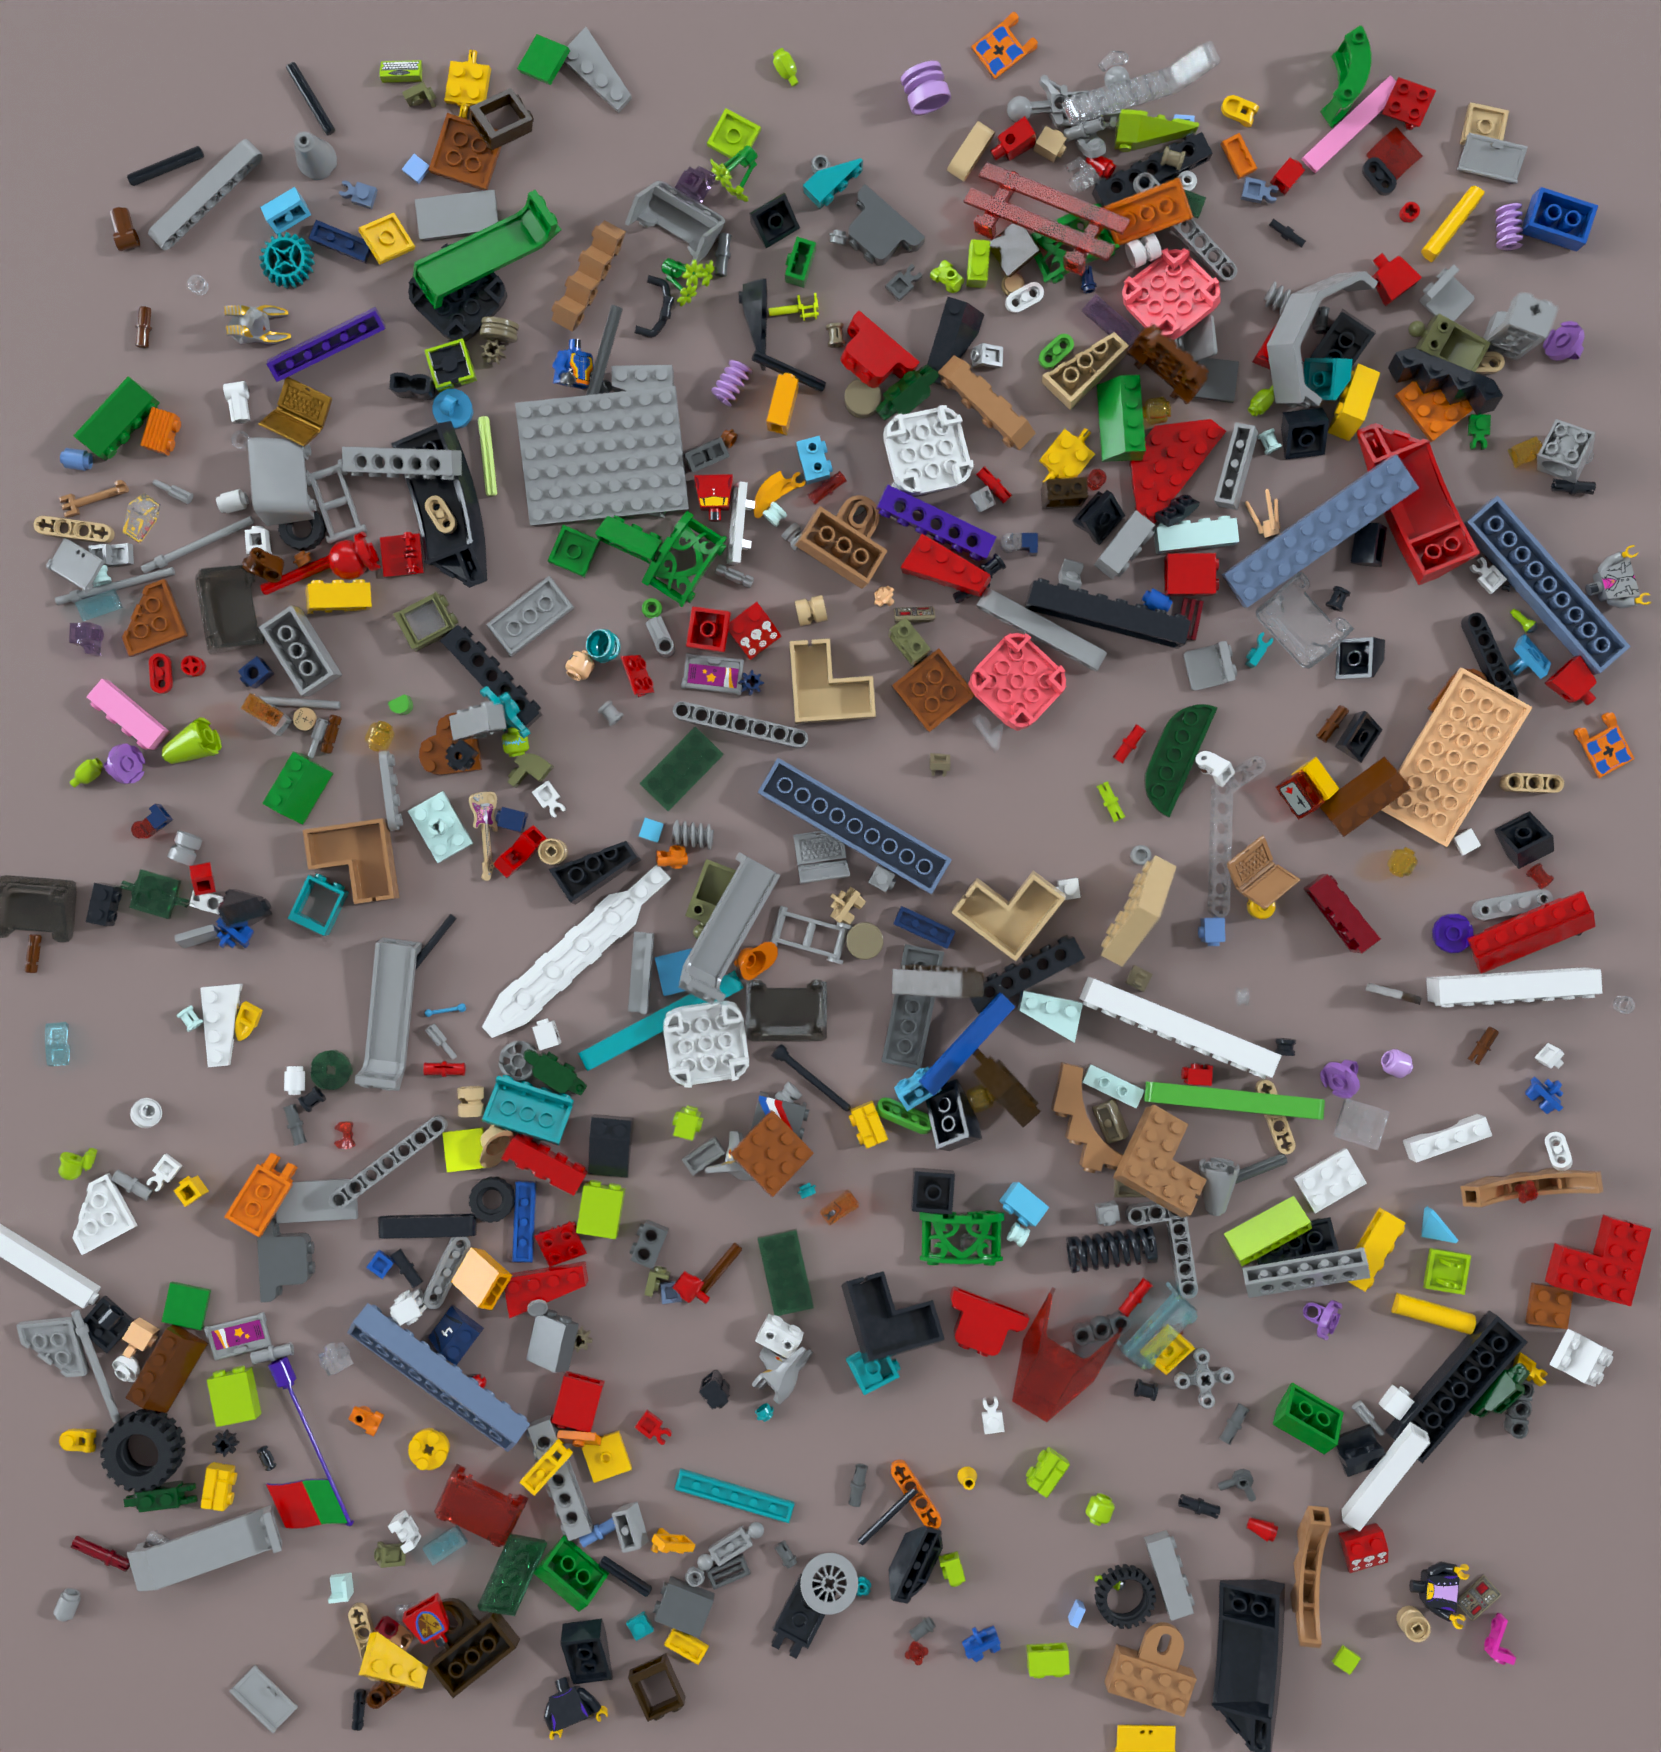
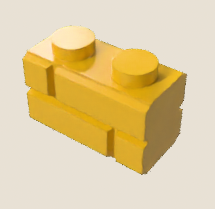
[849,1101,888,1149]
[201,1462,237,1511]

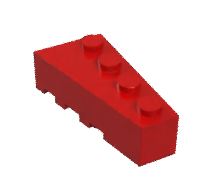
[900,534,991,597]
[501,1133,588,1196]
[504,1261,589,1319]

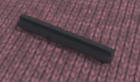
[286,62,335,136]
[127,146,204,186]
[751,351,826,392]

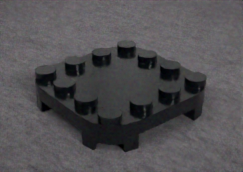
[408,243,508,342]

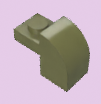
[508,753,554,788]

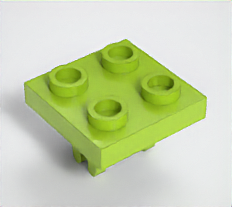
[1423,1247,1471,1295]

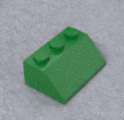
[595,515,663,564]
[262,751,334,825]
[1272,1382,1344,1455]
[533,1535,609,1612]

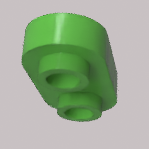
[1038,334,1074,369]

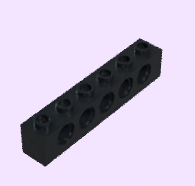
[1092,132,1213,215]
[440,625,543,728]
[969,935,1085,1014]

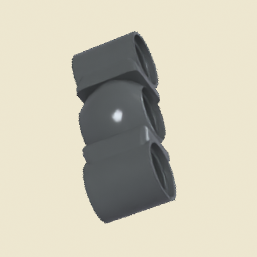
[1072,1311,1131,1346]
[1504,1379,1534,1439]

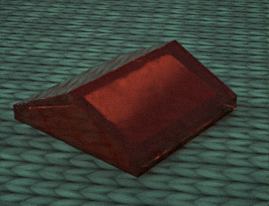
[1366,127,1423,180]

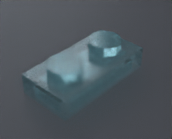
[75,589,123,621]
[422,1525,468,1565]

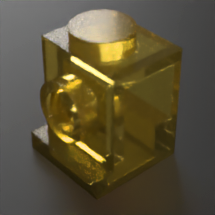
[1508,436,1543,468]

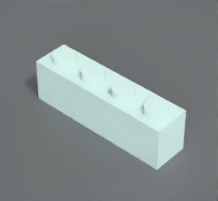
[1153,516,1239,554]

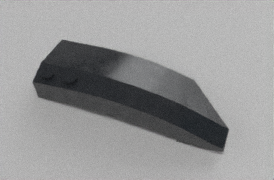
[391,421,487,588]
[1211,1579,1285,1752]

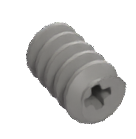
[1264,281,1291,315]
[671,820,714,850]

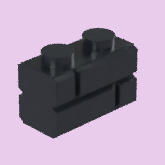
[699,1370,730,1409]

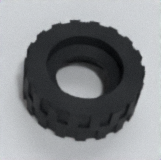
[278,511,326,551]
[469,1176,515,1223]

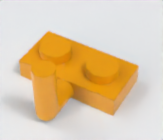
[651,1528,696,1554]

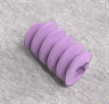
[1495,203,1523,250]
[711,360,753,406]

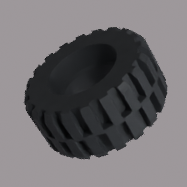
[100,1409,186,1493]

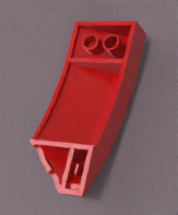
[1356,423,1480,585]

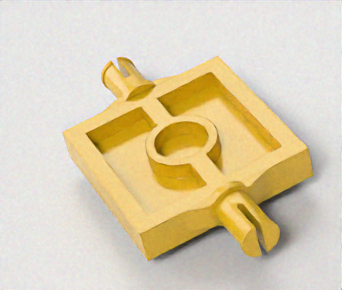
[444,50,491,119]
[1039,428,1095,483]

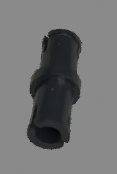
[1551,478,1596,495]
[390,1249,423,1289]
[1178,1494,1220,1519]

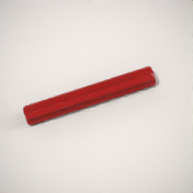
[260,555,330,595]

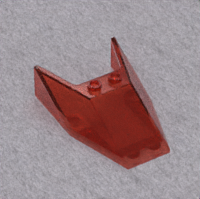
[1012,1287,1123,1422]

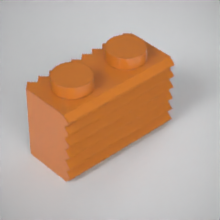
[140,407,181,456]

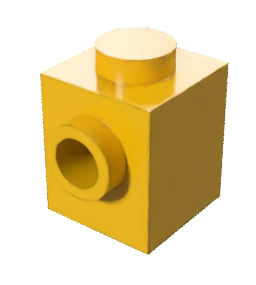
[173,1175,209,1207]

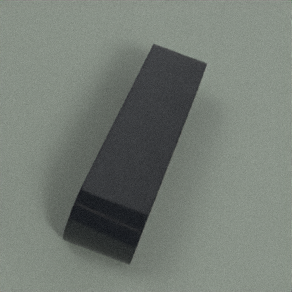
[1461,612,1519,699]
[378,1214,477,1239]

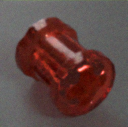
[1087,469,1107,491]
[1526,863,1554,889]

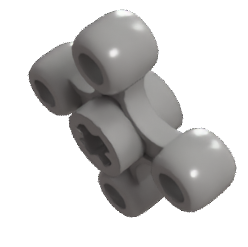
[1174,1348,1234,1409]

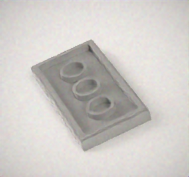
[415,190,499,241]
[486,576,574,657]
[276,1178,358,1223]

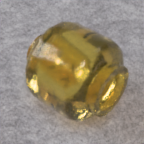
[1142,397,1171,425]
[365,721,395,752]
[1387,847,1418,878]
[966,1084,996,1113]

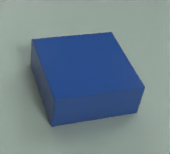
[366,1250,395,1279]

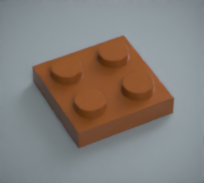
[1525,1283,1573,1330]

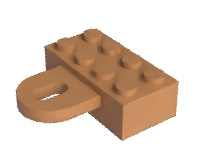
[795,495,888,589]
[1104,1622,1197,1717]

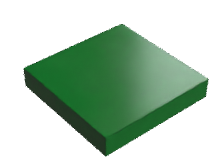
[517,34,570,85]
[548,525,601,578]
[162,1281,211,1330]

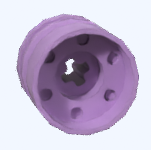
[901,61,951,115]

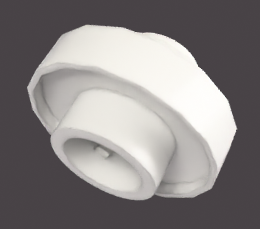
[130,1098,162,1128]
[112,1356,141,1382]

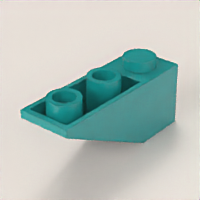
[803,158,863,209]

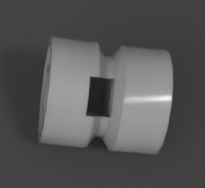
[167,830,203,866]

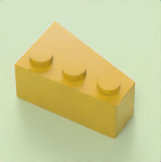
[1328,364,1380,441]
[305,579,372,614]
[359,1632,428,1689]

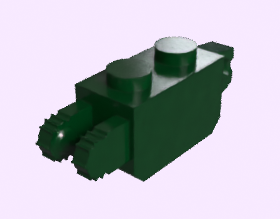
[875,365,938,421]
[523,1049,587,1096]
[1469,1363,1530,1418]
[123,1481,198,1513]

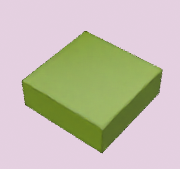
[1332,1645,1361,1675]

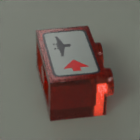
[1276,769,1325,820]

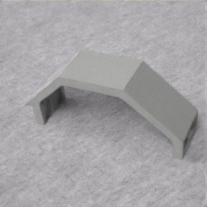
[1267,271,1378,408]

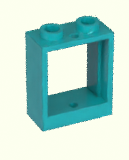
[287,873,349,936]

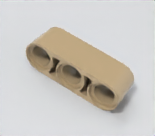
[947,121,995,182]
[1499,773,1564,794]

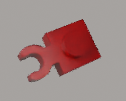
[634,1410,672,1445]

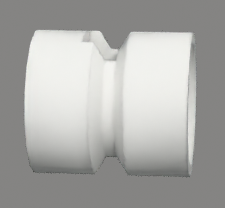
[1125,233,1162,268]

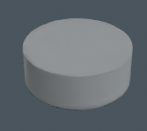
[1130,845,1151,865]

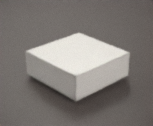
[1452,828,1481,855]

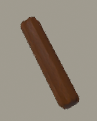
[701,1243,742,1294]

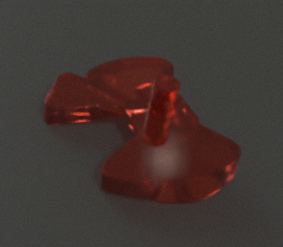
[334,1121,356,1149]

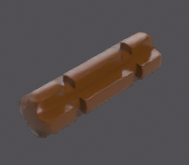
[320,715,342,754]
[25,934,42,973]

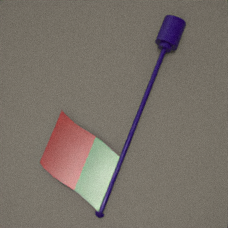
[266,1356,354,1529]

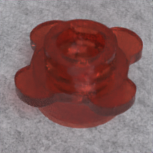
[1515,1180,1538,1203]
[905,1641,928,1665]

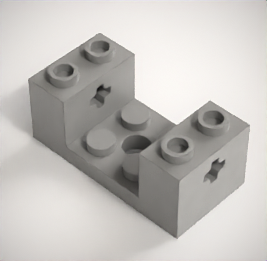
[1483,293,1559,361]

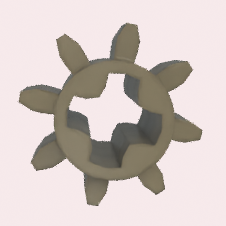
[481,339,506,365]
[574,1326,593,1353]

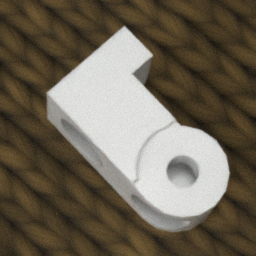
[1196,751,1235,787]
[189,890,224,914]

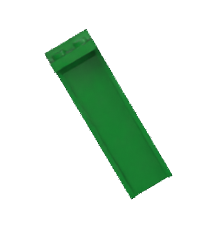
[413,190,561,309]

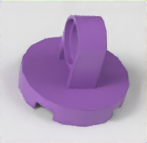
[1543,321,1585,361]
[103,744,145,784]
[1320,1059,1360,1099]
[1303,1300,1342,1340]

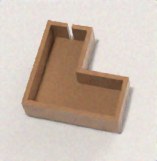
[303,818,399,904]
[1113,1105,1207,1218]

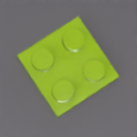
[707,108,761,159]

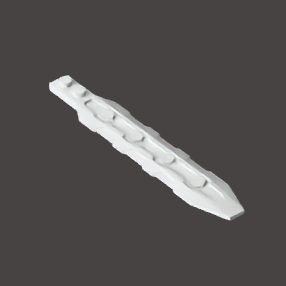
[482,864,671,1038]

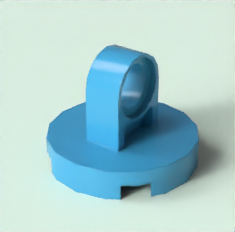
[432,389,473,430]

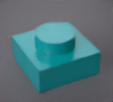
[626,1611,654,1641]

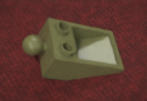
[1408,313,1491,372]
[685,859,736,939]

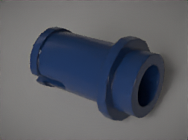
[1079,266,1097,294]

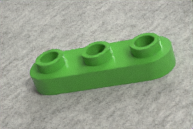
[876,1097,932,1134]

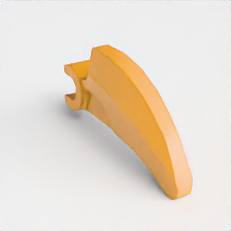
[753,471,806,519]

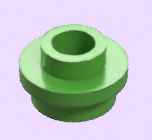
[642,598,662,619]

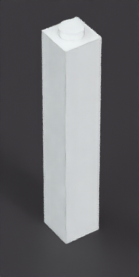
[0,1224,101,1308]
[1341,1422,1430,1531]

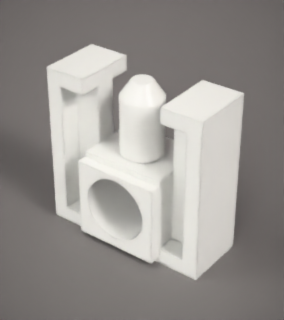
[388,1510,421,1554]

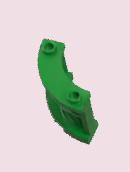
[1320,25,1371,128]
[1031,203,1120,284]
[641,511,727,607]
[919,1210,1004,1266]

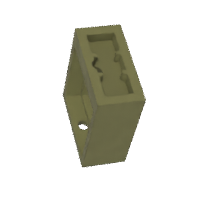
[888,617,931,667]

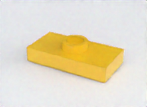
[664,1628,709,1665]

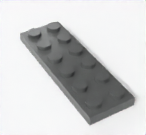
[881,944,944,1069]

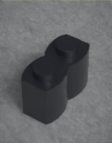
[389,372,435,400]

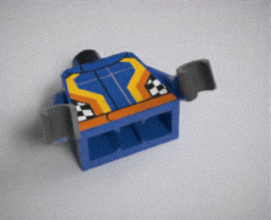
[552,339,613,394]

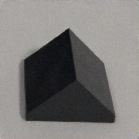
[749,193,800,249]
[1335,711,1383,763]

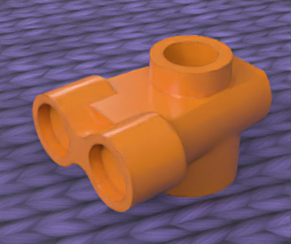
[656,845,688,869]
[348,1406,384,1437]

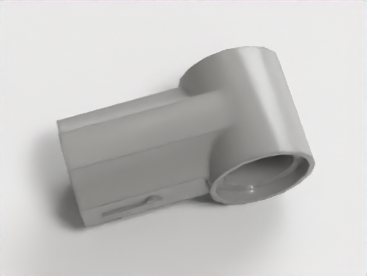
[645,616,675,658]

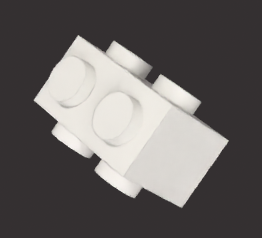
[390,1288,427,1325]
[755,1314,804,1359]

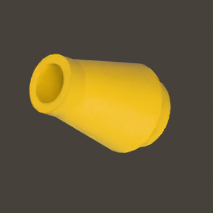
[957,1466,977,1490]

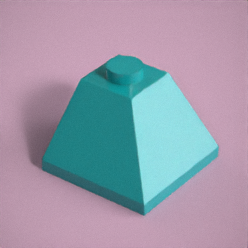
[1303,358,1353,400]

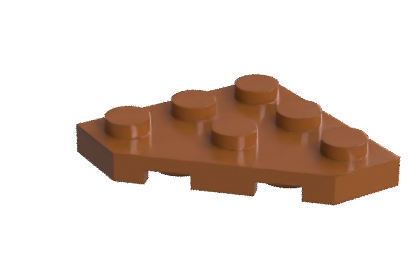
[122,579,188,657]

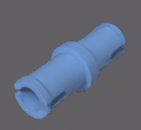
[579,1517,616,1548]

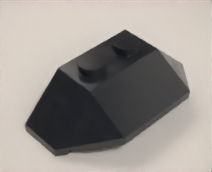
[888,1526,943,1604]

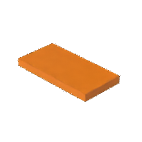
[1102,177,1193,245]

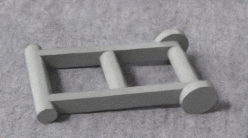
[306,459,367,544]
[770,906,853,964]

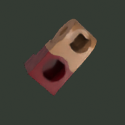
[373,1615,414,1651]

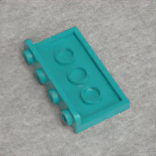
[482,1075,574,1146]

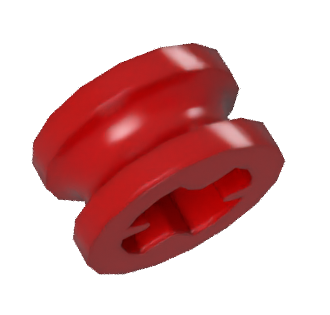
[1399,202,1420,223]

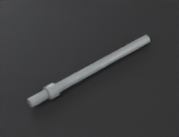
[141,516,254,573]
[55,567,175,605]
[71,1309,121,1422]

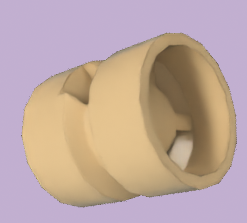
[795,595,828,627]
[538,838,568,865]
[457,1086,485,1117]
[1396,1606,1431,1642]

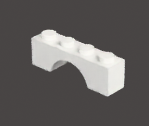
[1403,1114,1492,1163]

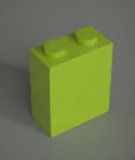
[576,1180,625,1239]
[207,1365,262,1427]

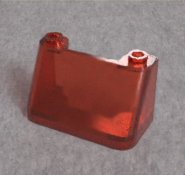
[434,1464,529,1547]

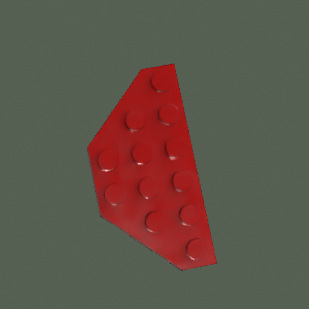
[1129,419,1226,523]

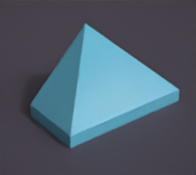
[1421,1207,1459,1243]

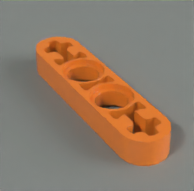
[891,1459,941,1528]

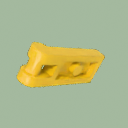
[519,1438,573,1496]

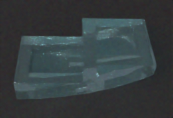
[45,1022,70,1066]

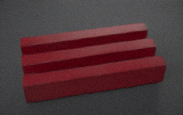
[1180,597,1204,641]

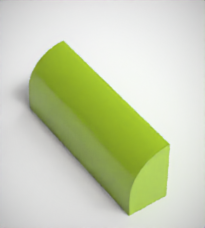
[1224,1196,1312,1267]

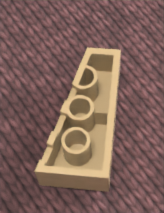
[1042,332,1129,410]

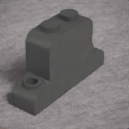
[848,184,925,266]
[257,1218,316,1302]

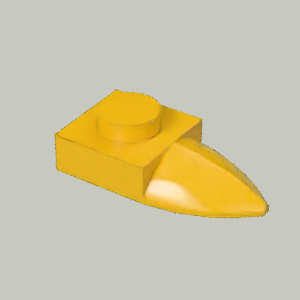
[235,1001,263,1041]

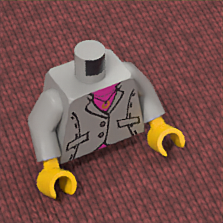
[1586,545,1652,608]

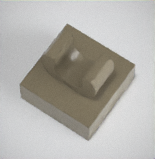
[930,753,950,777]
[1125,965,1153,992]

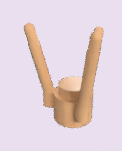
[1245,489,1281,538]

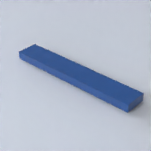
[918,993,1015,1096]

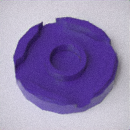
[1432,914,1474,953]

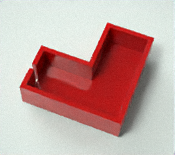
[1545,1215,1652,1306]

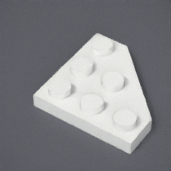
[72,1173,138,1255]

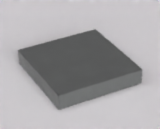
[1194,358,1239,403]

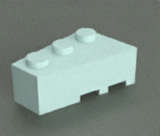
[1017,990,1083,1043]

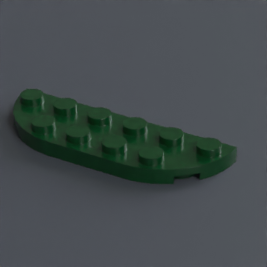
[1144,704,1218,818]

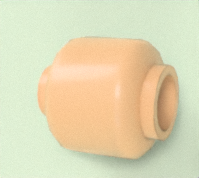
[565,650,595,681]

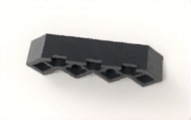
[1388,347,1503,415]

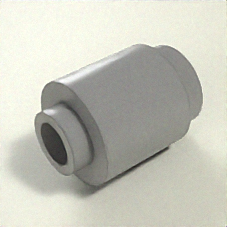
[53,1588,81,1622]

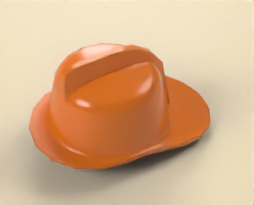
[734,942,778,980]

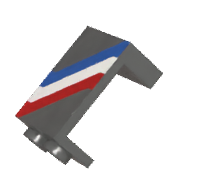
[750,1091,809,1140]

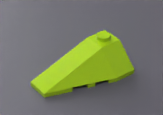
[1114,109,1199,152]

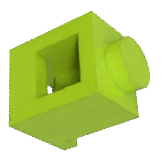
[939,1551,965,1587]

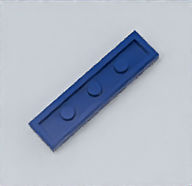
[512,1181,536,1263]

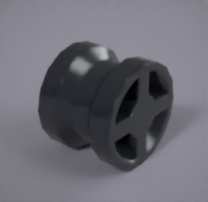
[1275,1038,1296,1056]

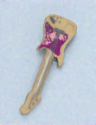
[469,792,498,881]

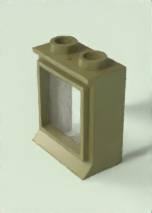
[393,591,459,652]

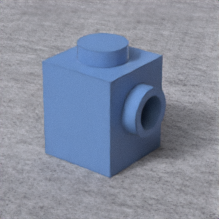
[1198,917,1225,946]

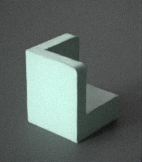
[328,1573,354,1604]

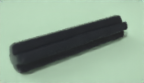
[598,1556,652,1597]

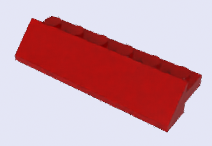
[1467,891,1595,974]

